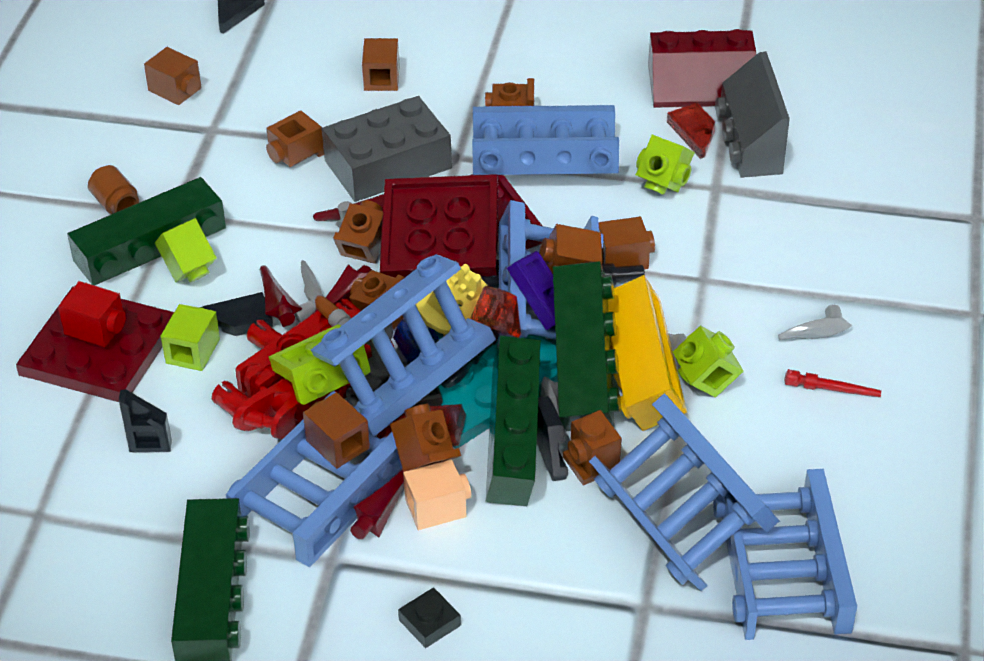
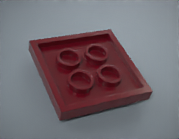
[380,174,499,278]
[16,286,174,402]

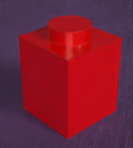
[58,281,126,347]

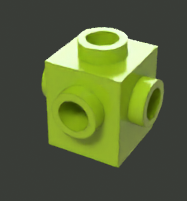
[635,134,695,195]
[673,325,744,398]

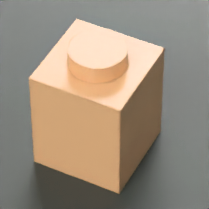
[403,459,471,530]

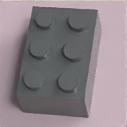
[322,96,452,202]

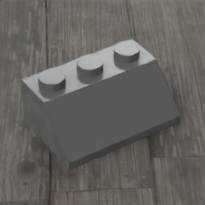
[715,51,790,178]

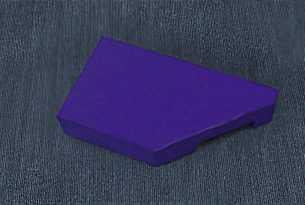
[506,251,555,331]

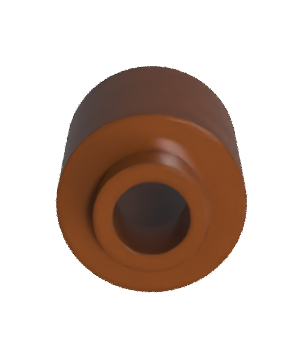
[88,165,139,214]

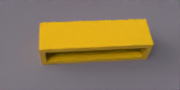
[608,275,687,431]

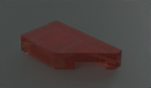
[667,103,716,159]
[470,285,521,338]

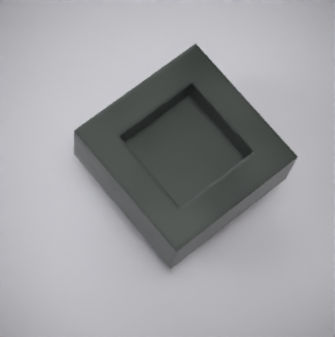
[398,587,461,649]

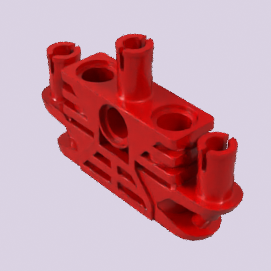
[211,299,395,440]

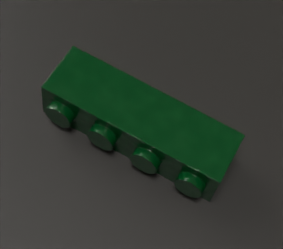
[67,177,226,286]
[553,261,621,431]
[485,335,541,507]
[171,498,250,661]

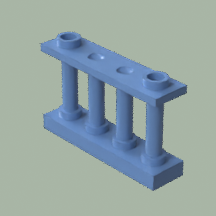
[472,105,619,175]
[499,200,604,339]
[311,254,496,436]
[226,391,403,568]
[589,393,780,591]
[713,468,857,640]

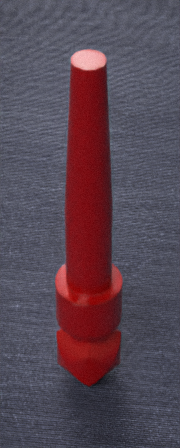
[784,369,882,397]

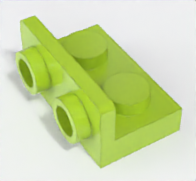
[269,324,370,405]

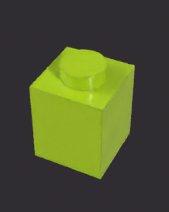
[155,218,217,283]
[161,304,220,371]

